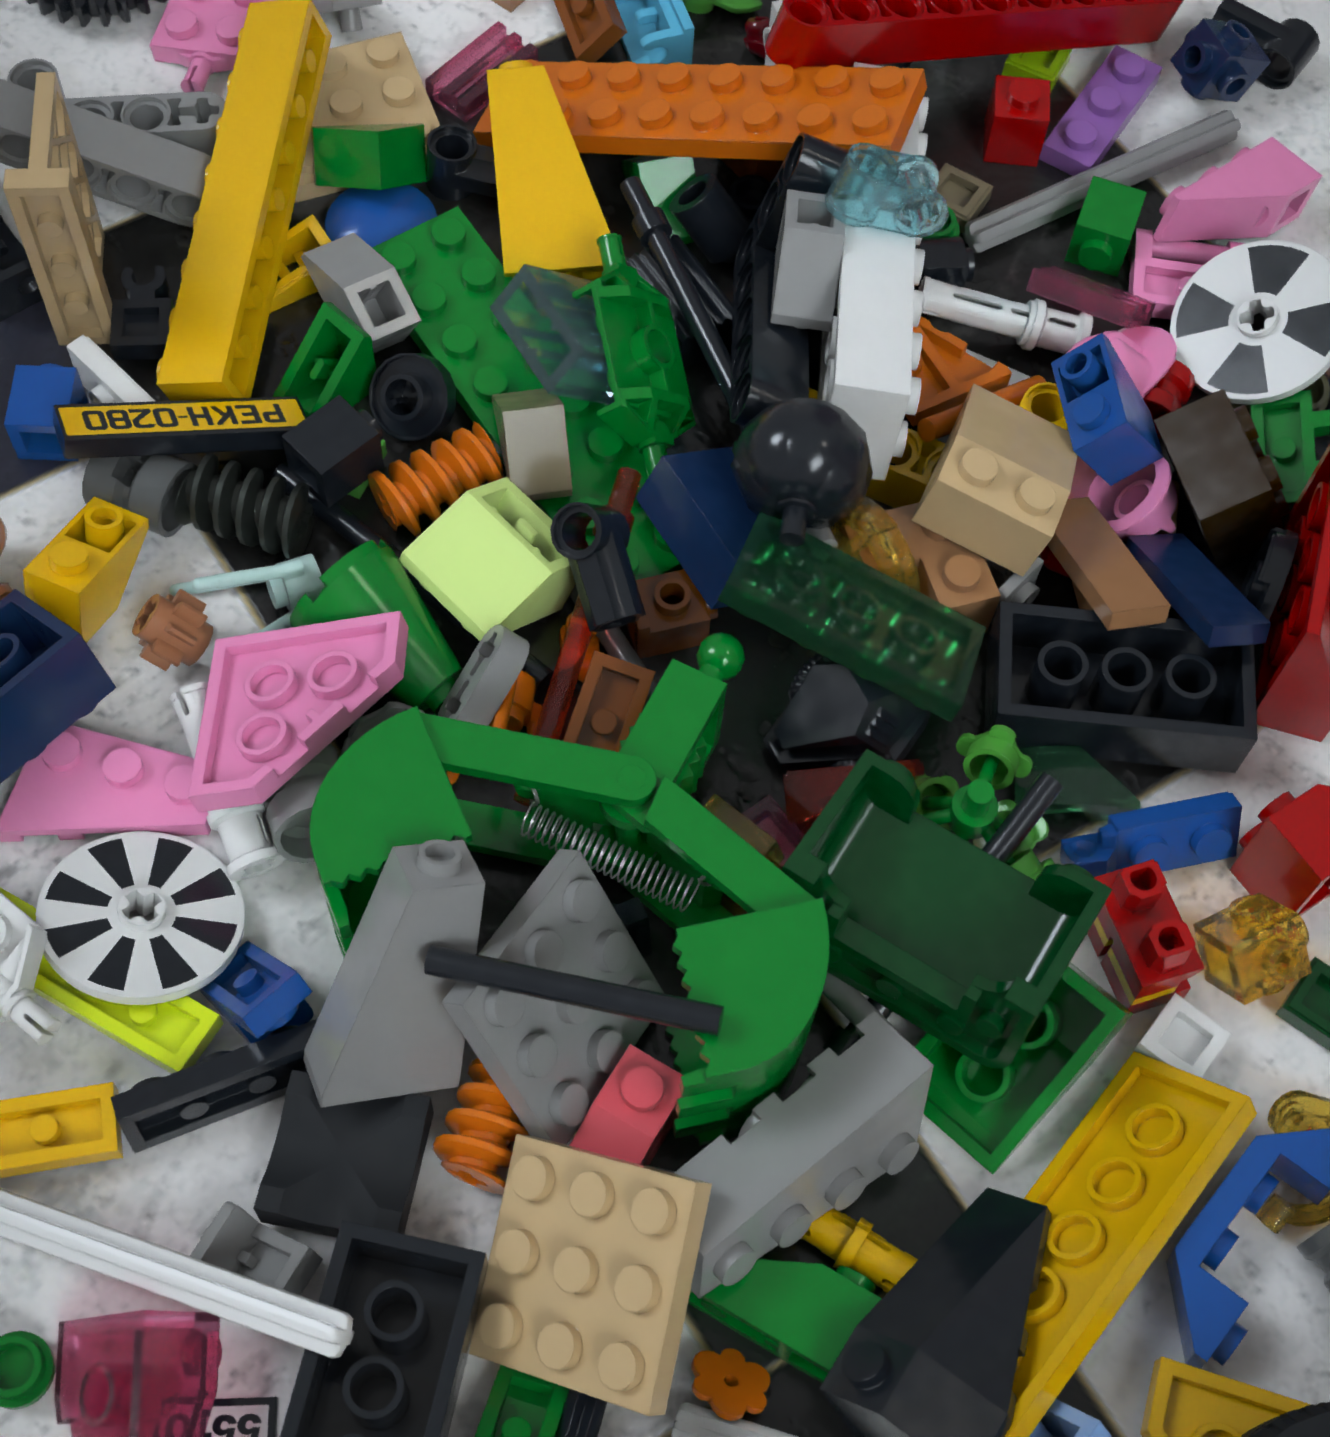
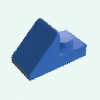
[200,940,314,1044]

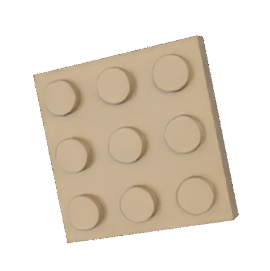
[295,32,440,203]
[469,1134,712,1416]

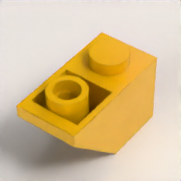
[23,496,149,643]

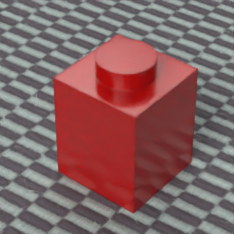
[983,75,1050,167]

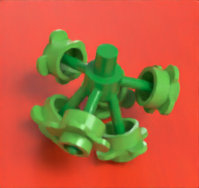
[908,725,1055,880]

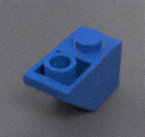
[1051,333,1163,486]

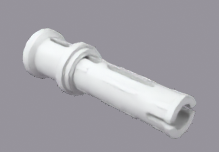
[918,276,1093,354]
[170,682,286,881]

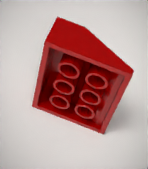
[1255,444,1330,742]

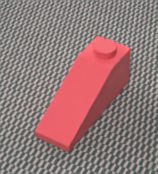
[569,1044,683,1166]

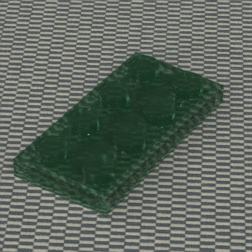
[717,511,986,722]

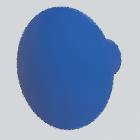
[325,185,437,247]

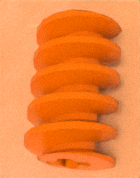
[368,421,504,537]
[433,1058,530,1195]

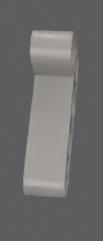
[7,58,225,157]

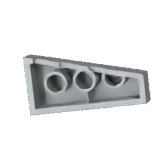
[674,1010,934,1298]

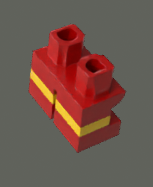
[1087,859,1205,1014]

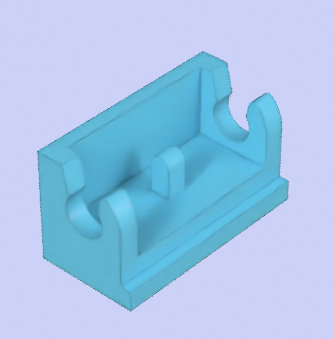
[615,0,694,64]

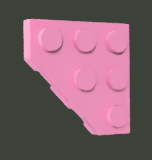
[188,611,409,812]

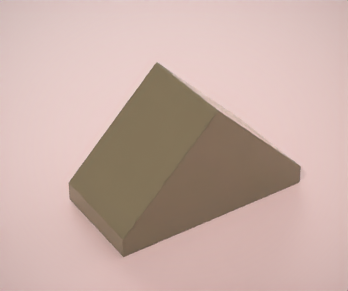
[492,387,572,501]

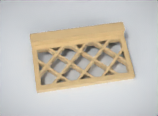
[3,72,112,346]

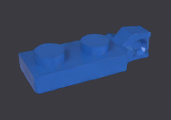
[1060,791,1242,877]

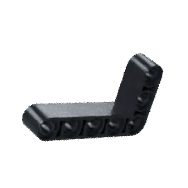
[730,132,859,426]

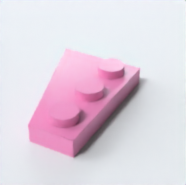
[0,725,211,842]

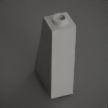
[304,839,485,1108]

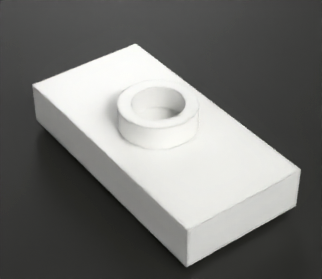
[66,335,155,404]

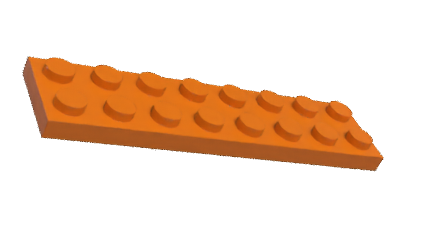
[473,60,927,165]

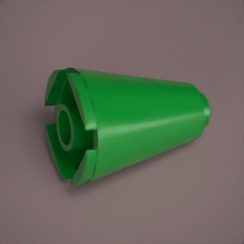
[290,539,463,714]

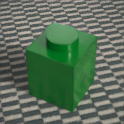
[1064,176,1147,277]

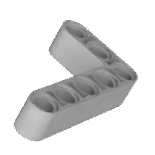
[0,79,212,227]

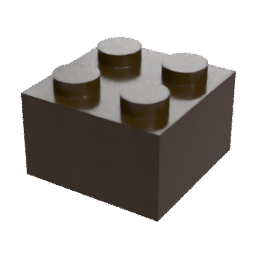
[1154,388,1290,568]

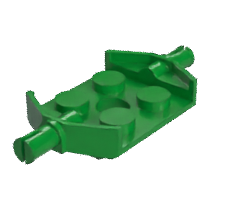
[572,233,696,477]

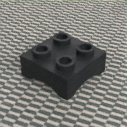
[253,1070,434,1237]

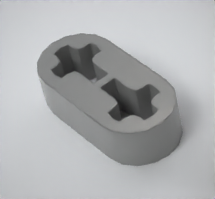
[438,625,530,726]

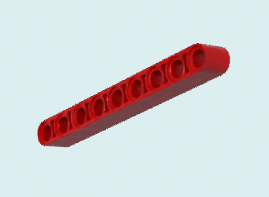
[765,0,1184,70]

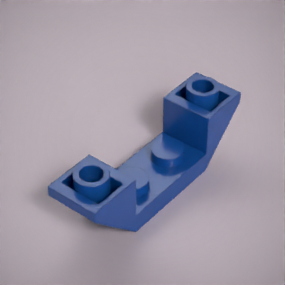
[1166,1128,1330,1369]

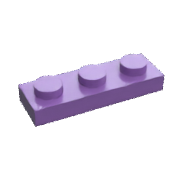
[1039,45,1163,176]

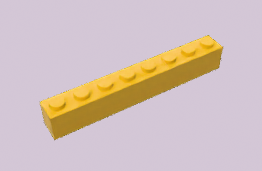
[156,0,332,401]

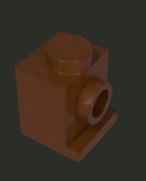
[626,569,718,659]

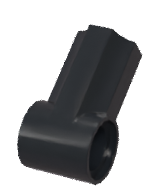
[1212,0,1320,89]
[426,124,497,201]
[550,502,646,632]

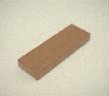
[1047,497,1171,631]

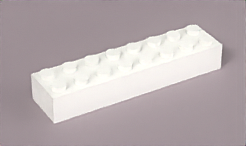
[817,62,929,481]

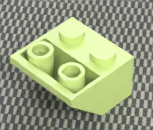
[399,477,576,641]

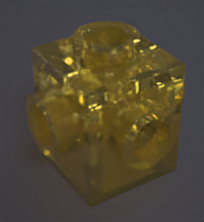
[1193,892,1312,1005]

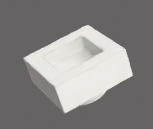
[1133,993,1232,1078]

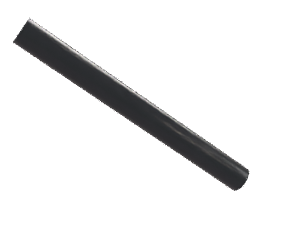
[424,945,724,1036]

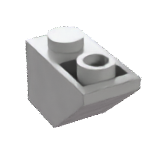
[770,189,847,332]
[301,233,422,353]

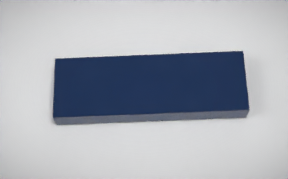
[1126,533,1271,648]

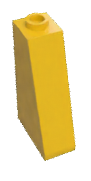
[486,60,610,288]

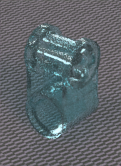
[825,143,949,238]

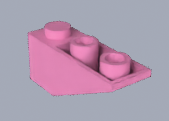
[1153,137,1322,242]

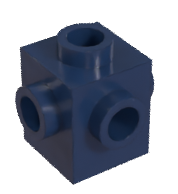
[1170,18,1271,102]

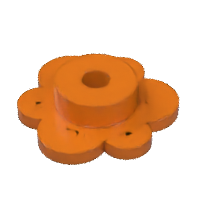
[691,1348,771,1421]

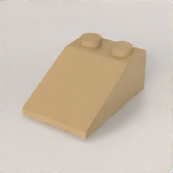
[911,384,1078,577]

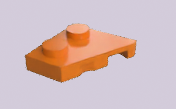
[905,316,1012,427]

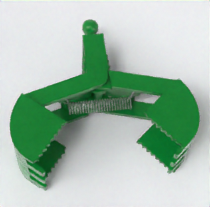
[309,632,829,1146]

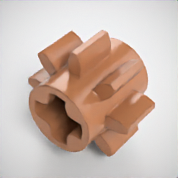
[132,589,213,671]

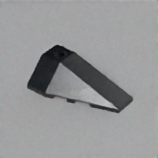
[819,1187,1051,1437]

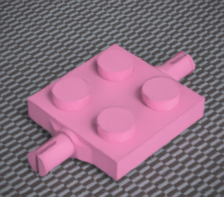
[150,0,276,92]

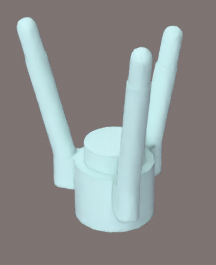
[169,553,325,633]

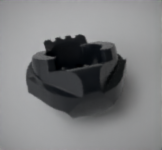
[763,642,931,778]

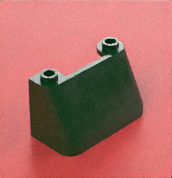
[782,749,1113,1068]

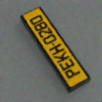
[53,396,307,459]

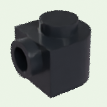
[914,236,975,290]

